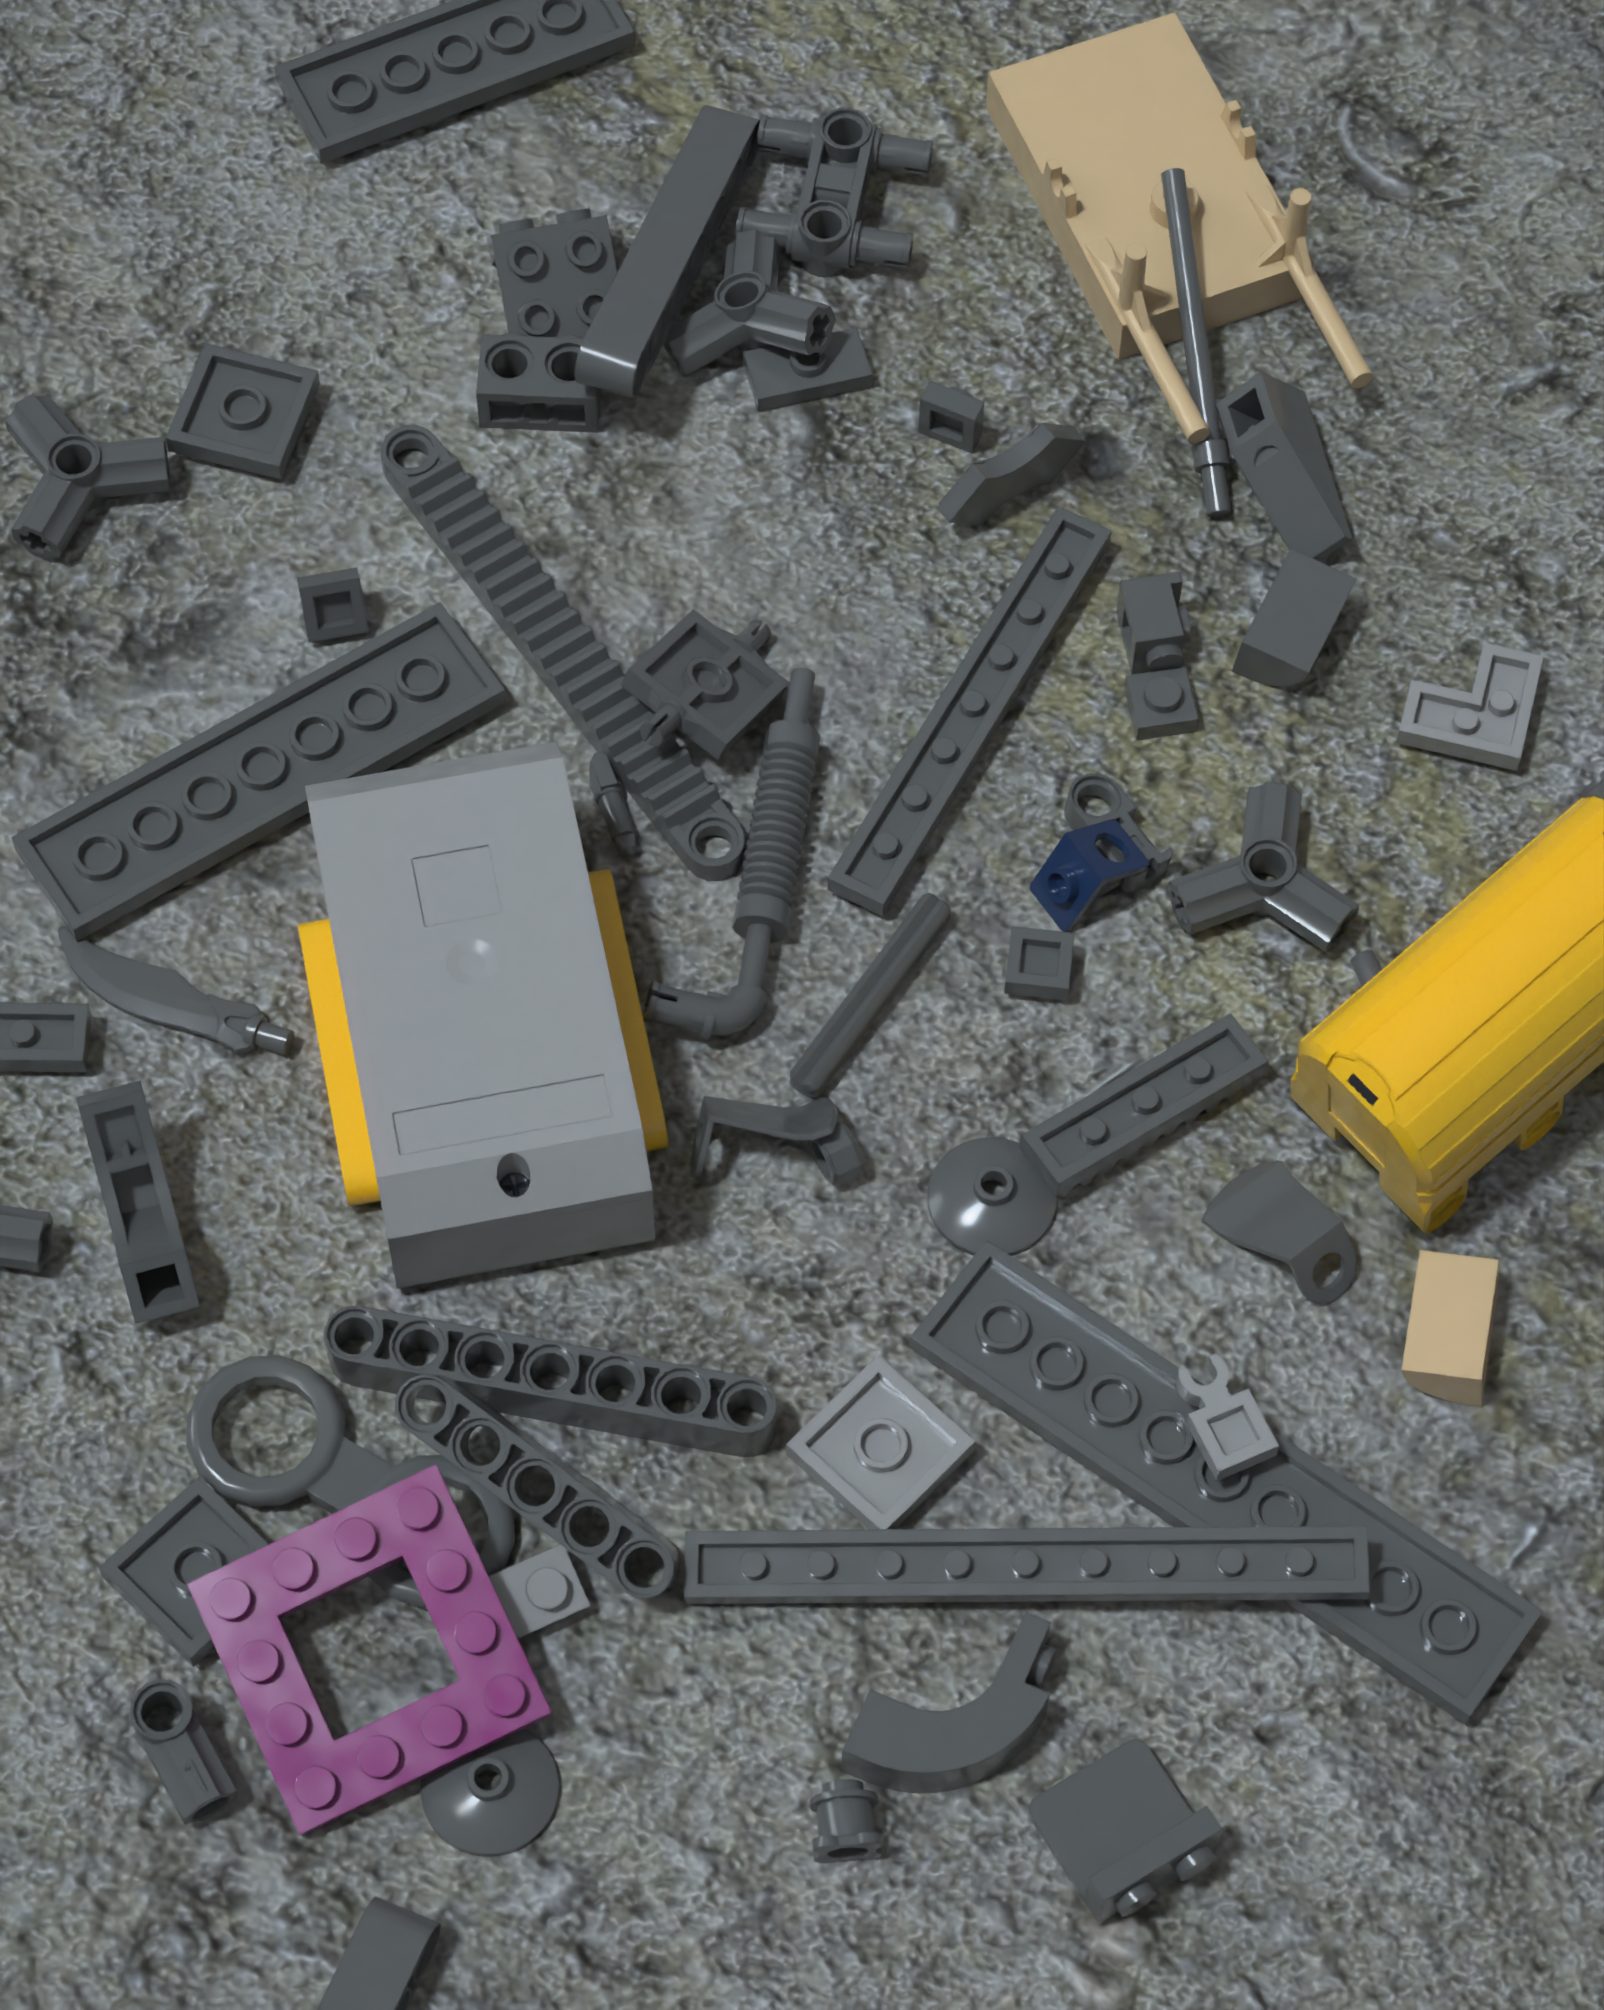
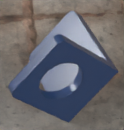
[1030,819,1149,932]

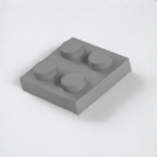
[786,1355,976,1530]

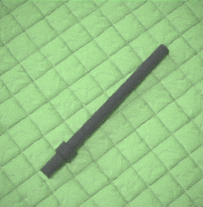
[1161,168,1231,518]

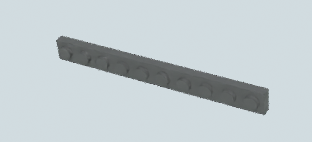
[684,1526,1370,1604]

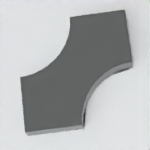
[937,423,1086,525]

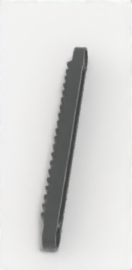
[381,425,745,881]

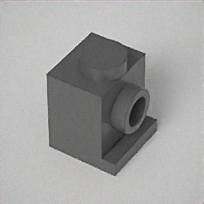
[1116,572,1191,675]

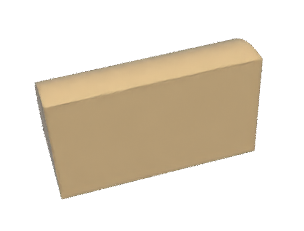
[1401,1250,1499,1407]

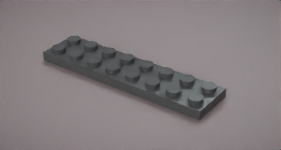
[11,602,506,942]

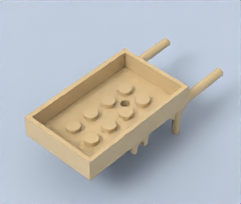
[986,12,1373,444]

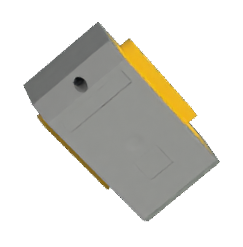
[297,741,668,1289]

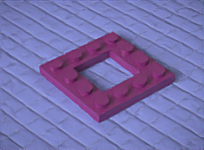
[187,1464,554,1837]

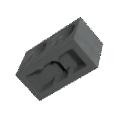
[476,333,601,433]

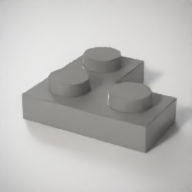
[1396,642,1544,771]

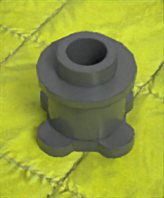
[809,1779,882,1863]

